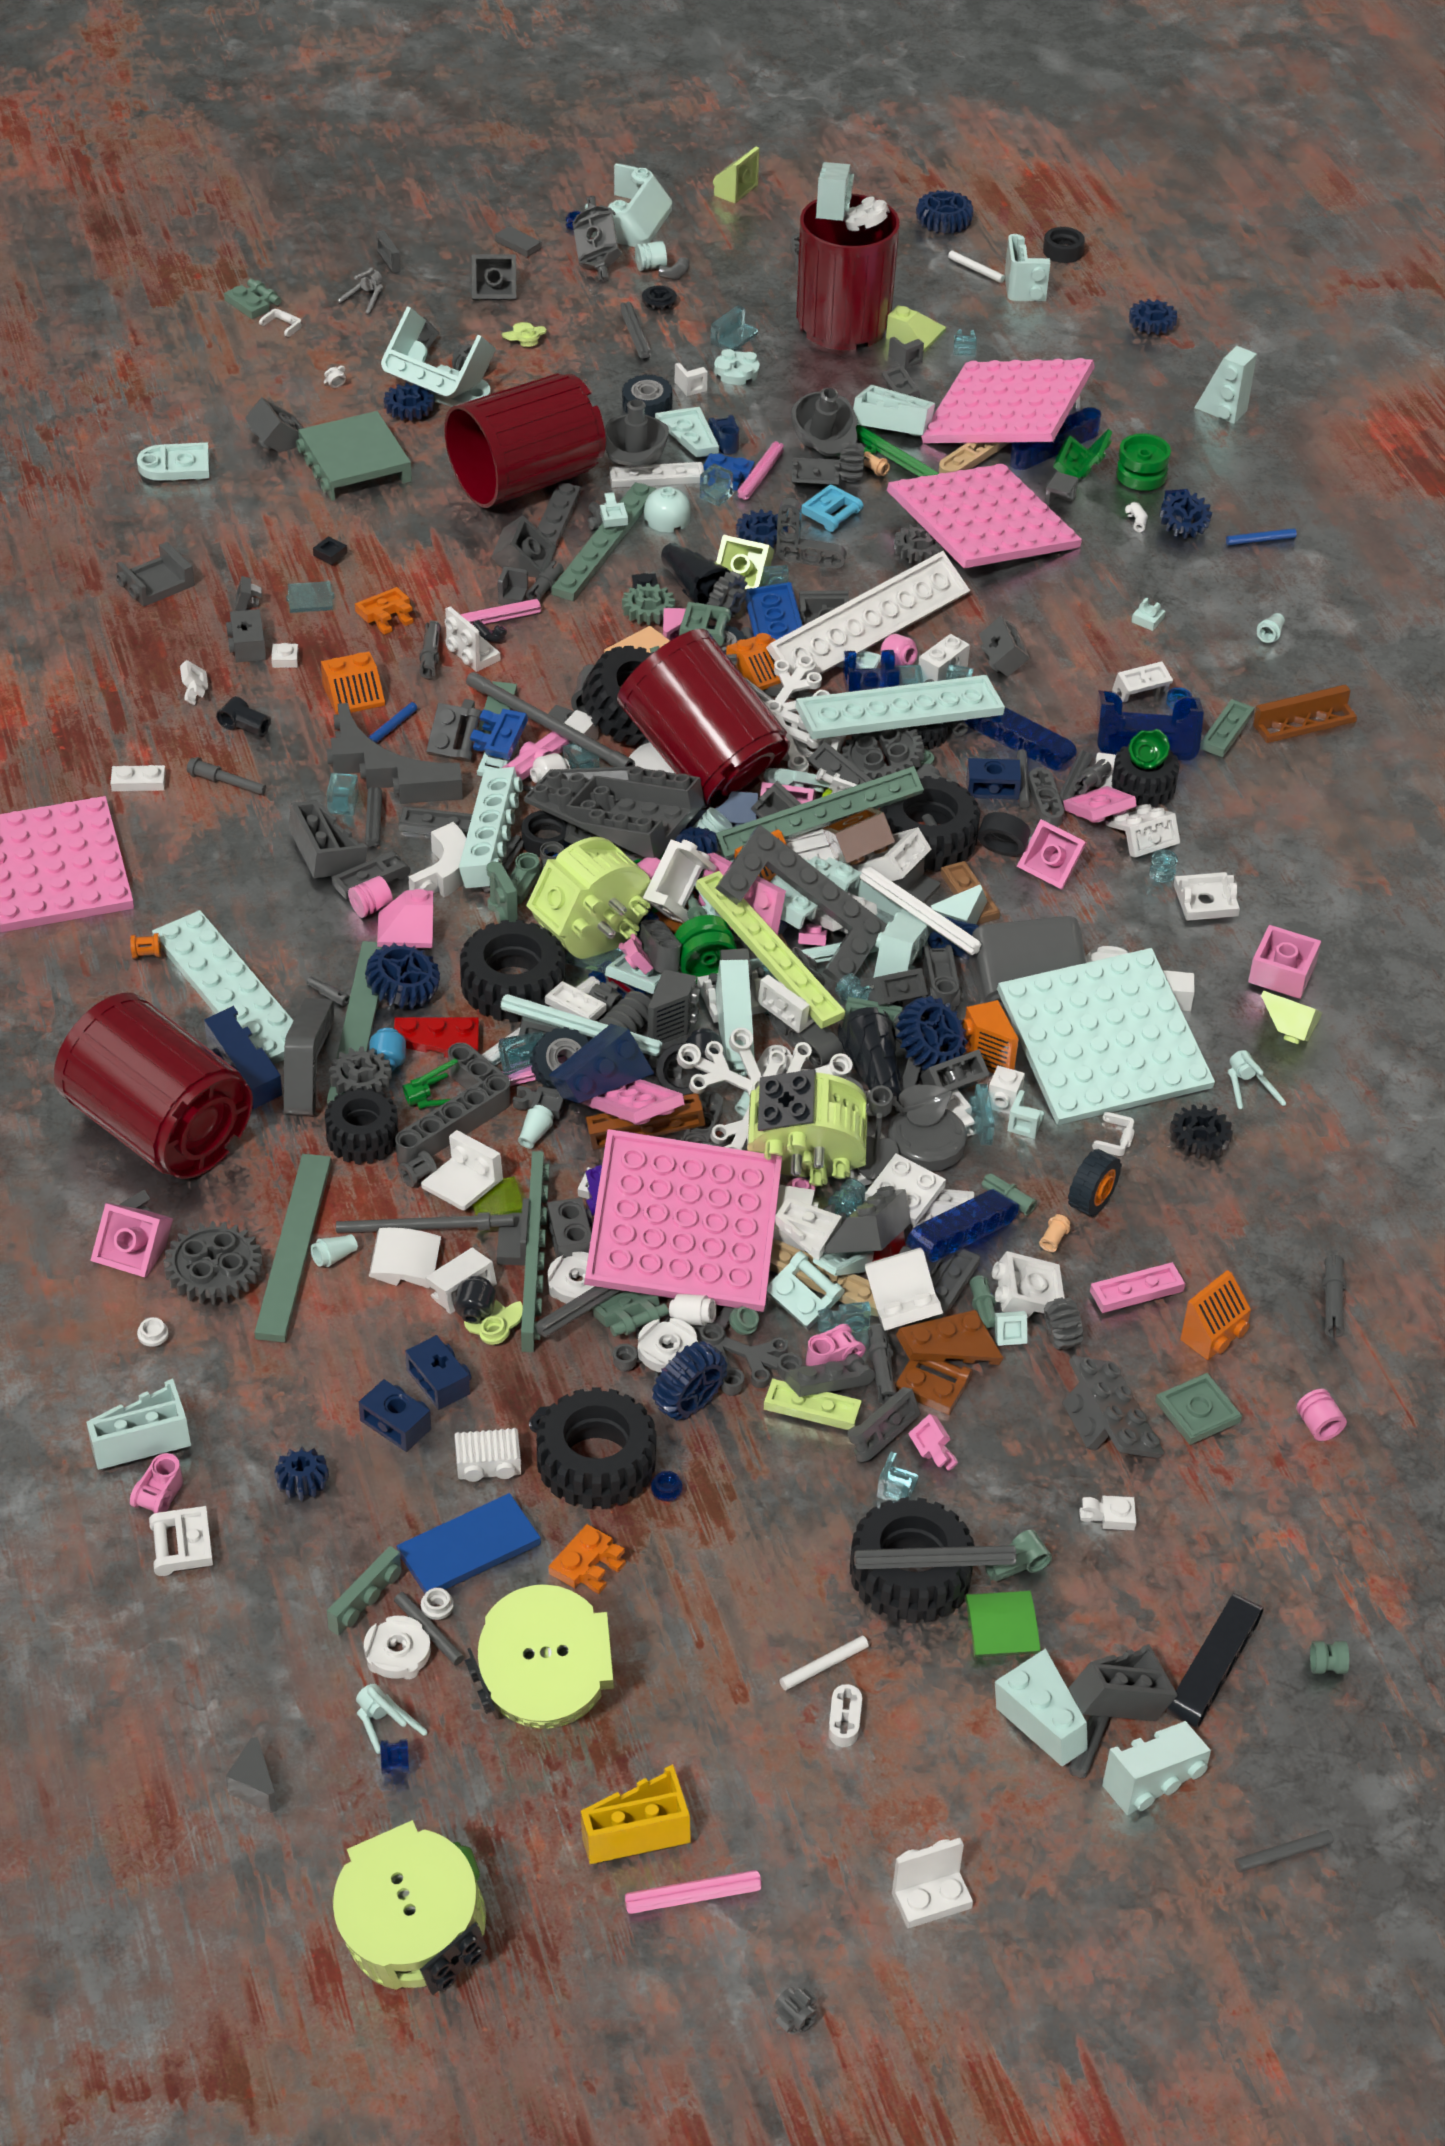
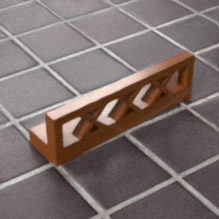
[1253,684,1357,743]
[586,1093,705,1150]

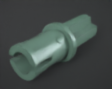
[981,1174,1037,1216]
[970,1275,996,1329]

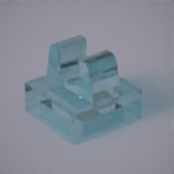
[953,329,976,356]

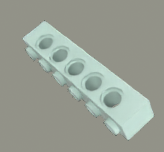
[459,767,523,888]

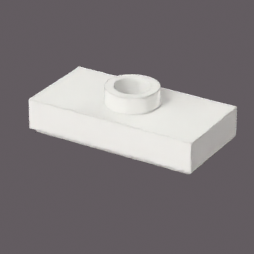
[545,981,606,1021]

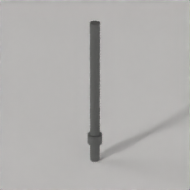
[336,1212,514,1233]

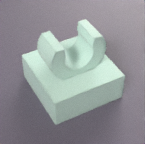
[1131,598,1166,631]
[995,1311,1027,1346]

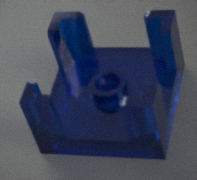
[843,650,900,692]

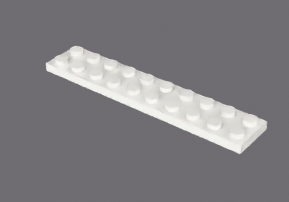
[766,551,970,680]

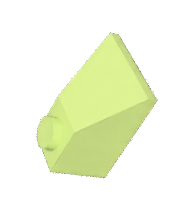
[713,147,760,203]
[886,305,946,352]
[716,535,774,589]
[1261,991,1322,1045]

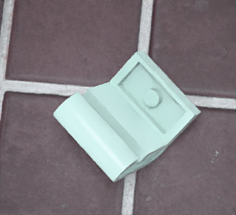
[1004,234,1050,301]

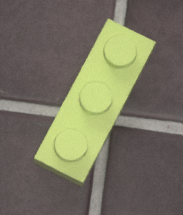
[764,1379,862,1430]

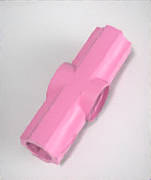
[502,731,570,780]

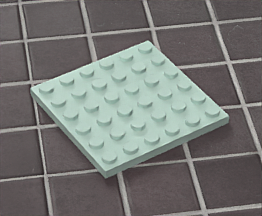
[997,948,1215,1126]

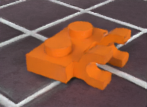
[355,587,414,635]
[548,1524,626,1594]

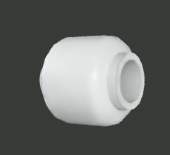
[530,753,571,783]

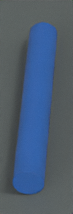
[1226,528,1297,546]
[368,702,418,743]

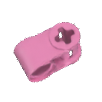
[805,1324,866,1366]
[130,1453,183,1514]

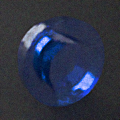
[651,1471,683,1501]

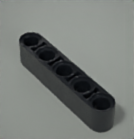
[1166,1593,1264,1729]

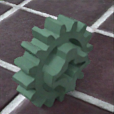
[622,583,675,625]

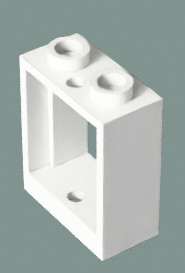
[850,827,931,881]

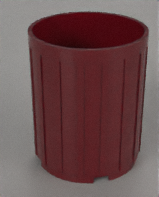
[796,194,900,350]
[444,373,606,508]
[617,629,790,809]
[54,993,253,1179]

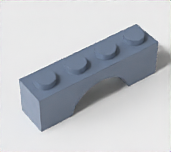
[686,791,758,829]

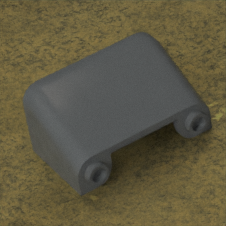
[968,916,1087,1008]

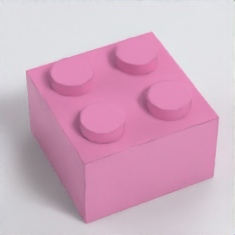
[1248,925,1321,999]

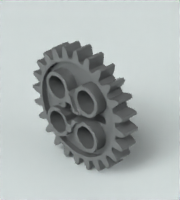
[841,727,925,780]
[163,1221,263,1304]

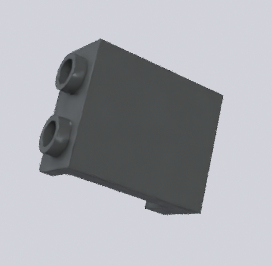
[116,542,195,607]

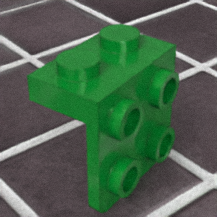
[1053,429,1112,480]

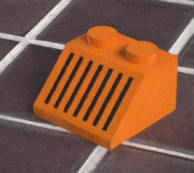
[726,633,781,690]
[321,651,385,714]
[962,1000,1018,1074]
[1180,1270,1251,1361]

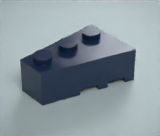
[204,1005,283,1109]
[548,1024,654,1103]

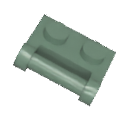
[679,602,732,646]
[486,861,518,923]

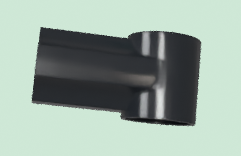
[216,696,271,737]

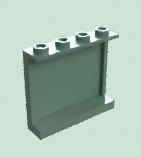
[296,411,412,501]

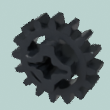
[1169,1104,1233,1159]

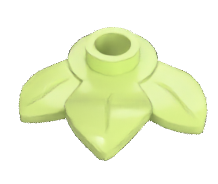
[502,322,546,347]
[464,1299,523,1345]

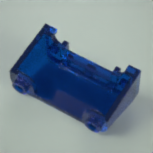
[1097,690,1204,761]

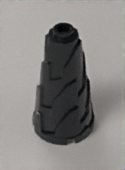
[661,543,731,604]
[837,1007,901,1106]

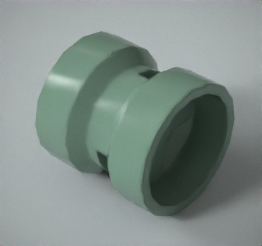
[1310,1641,1349,1674]

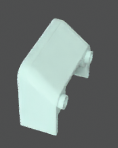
[585,163,672,247]
[381,306,496,399]

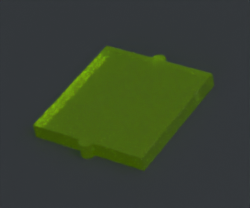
[472,1176,523,1216]

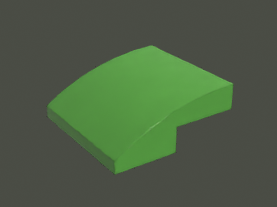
[966,1591,1041,1658]

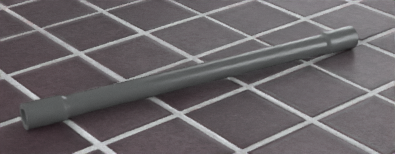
[466,672,635,767]

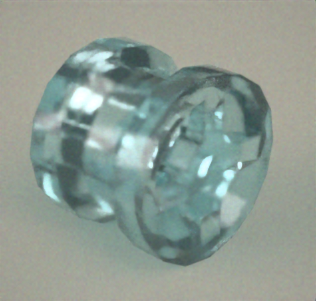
[1149,849,1178,883]

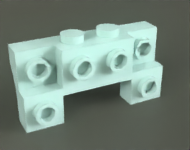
[770,856,861,929]

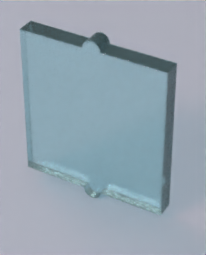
[286,581,334,613]
[565,948,624,974]

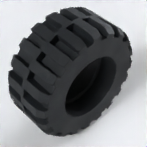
[582,646,654,746]
[880,776,980,872]
[460,920,566,1022]
[536,1387,657,1509]
[850,1497,975,1623]

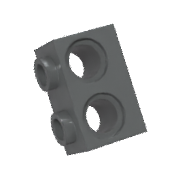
[547,1197,592,1259]

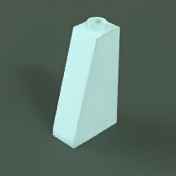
[715,960,755,1077]

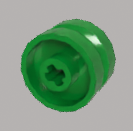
[1116,434,1171,491]
[674,915,738,984]

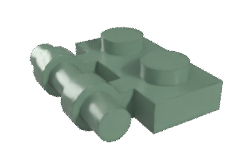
[224,279,282,319]
[592,1291,669,1337]

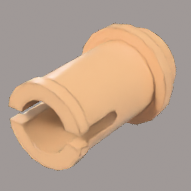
[863,451,890,476]
[1039,1214,1070,1252]

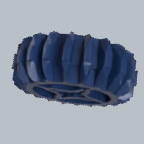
[916,190,974,235]
[365,942,440,1009]
[895,996,968,1070]
[652,1341,728,1421]

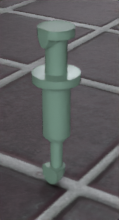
[687,892,706,919]

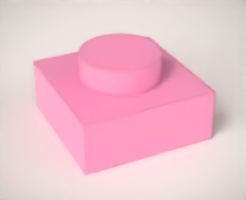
[798,924,827,946]

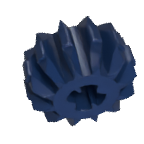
[674,827,718,854]
[274,1446,329,1501]

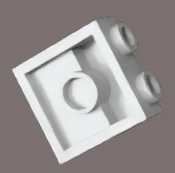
[992,1251,1064,1318]

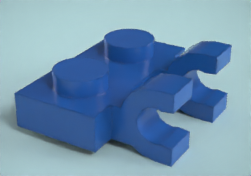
[704,453,755,491]
[470,709,528,760]

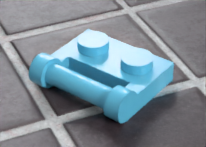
[801,484,864,532]

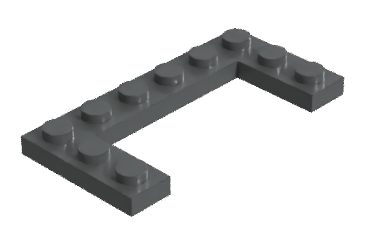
[715,825,887,988]

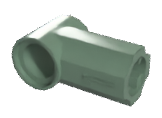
[509,852,541,905]
[985,1530,1052,1582]

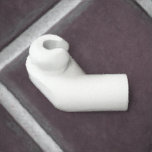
[1125,502,1148,532]

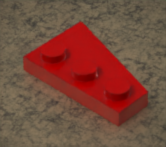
[394,1017,479,1058]

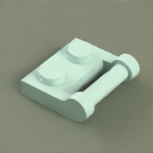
[767,1251,845,1330]

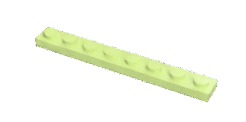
[696,871,845,1029]

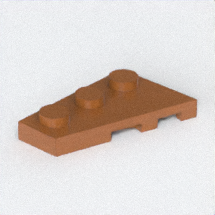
[896,1310,1003,1365]

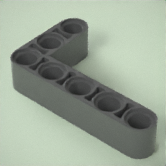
[284,998,334,1116]
[395,1043,511,1164]

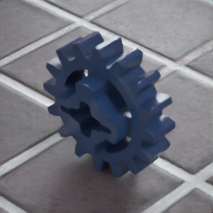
[1129,299,1177,335]
[384,383,434,421]
[1159,490,1212,539]
[736,509,788,549]

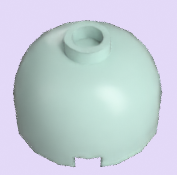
[644,487,691,532]

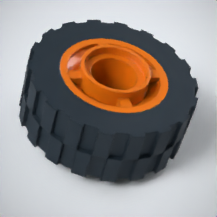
[1068,1149,1122,1217]

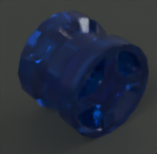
[380,1738,409,1775]

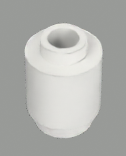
[669,1294,716,1326]

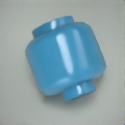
[369,1028,406,1072]

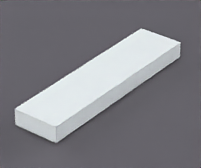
[609,462,705,488]

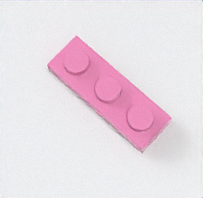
[1090,1262,1185,1313]

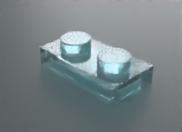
[969,1084,995,1145]

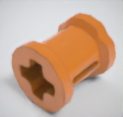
[130,933,161,959]

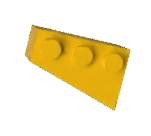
[580,1764,691,1864]

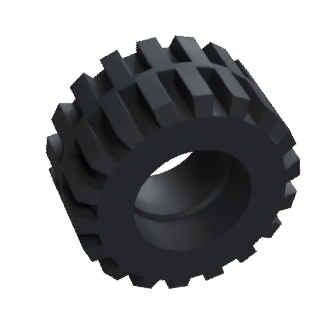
[1111,744,1180,807]
[325,1088,399,1164]

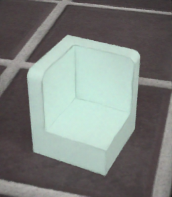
[1007,1090,1044,1139]

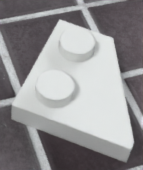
[775,1197,842,1260]

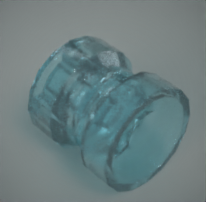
[835,973,872,1001]
[828,1178,867,1219]

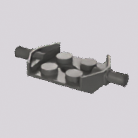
[573,195,622,282]

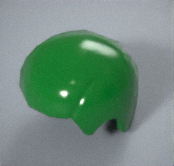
[1128,729,1170,769]

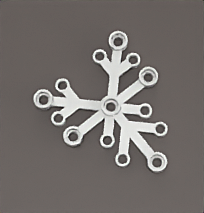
[763,654,830,773]
[677,1028,852,1150]

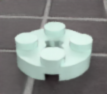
[714,349,759,385]

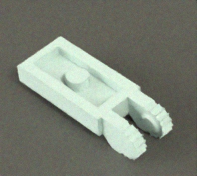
[764,768,830,793]

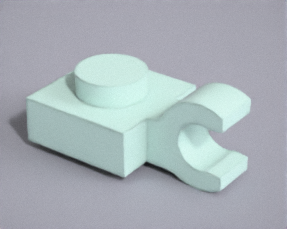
[600,492,628,528]

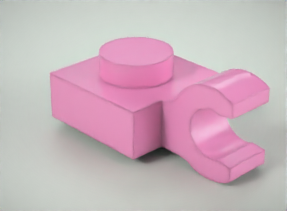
[619,934,654,975]
[908,1414,958,1471]

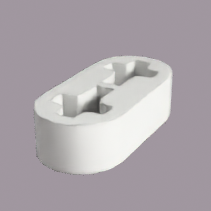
[828,1684,862,1747]

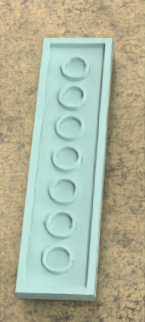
[795,675,1005,739]
[152,910,293,1065]

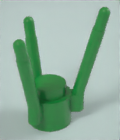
[402,1059,458,1110]

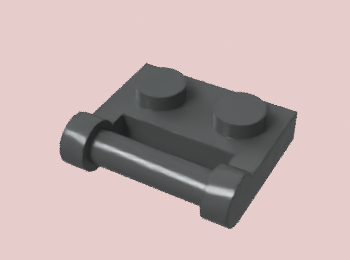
[426,703,482,762]

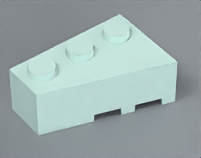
[816,162,854,221]
[1194,346,1257,424]
[853,385,935,436]
[873,909,934,978]
[86,1378,191,1470]
[995,1649,1088,1766]
[1102,1721,1211,1816]

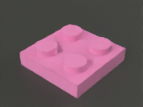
[1063,786,1136,823]

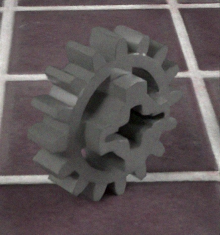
[893,524,945,564]
[707,570,748,623]
[329,1046,392,1094]

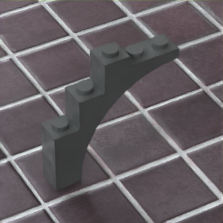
[326,703,463,804]

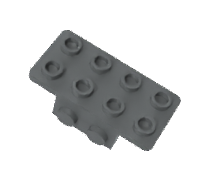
[1062,1356,1164,1458]

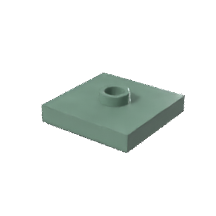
[1155,1373,1242,1445]

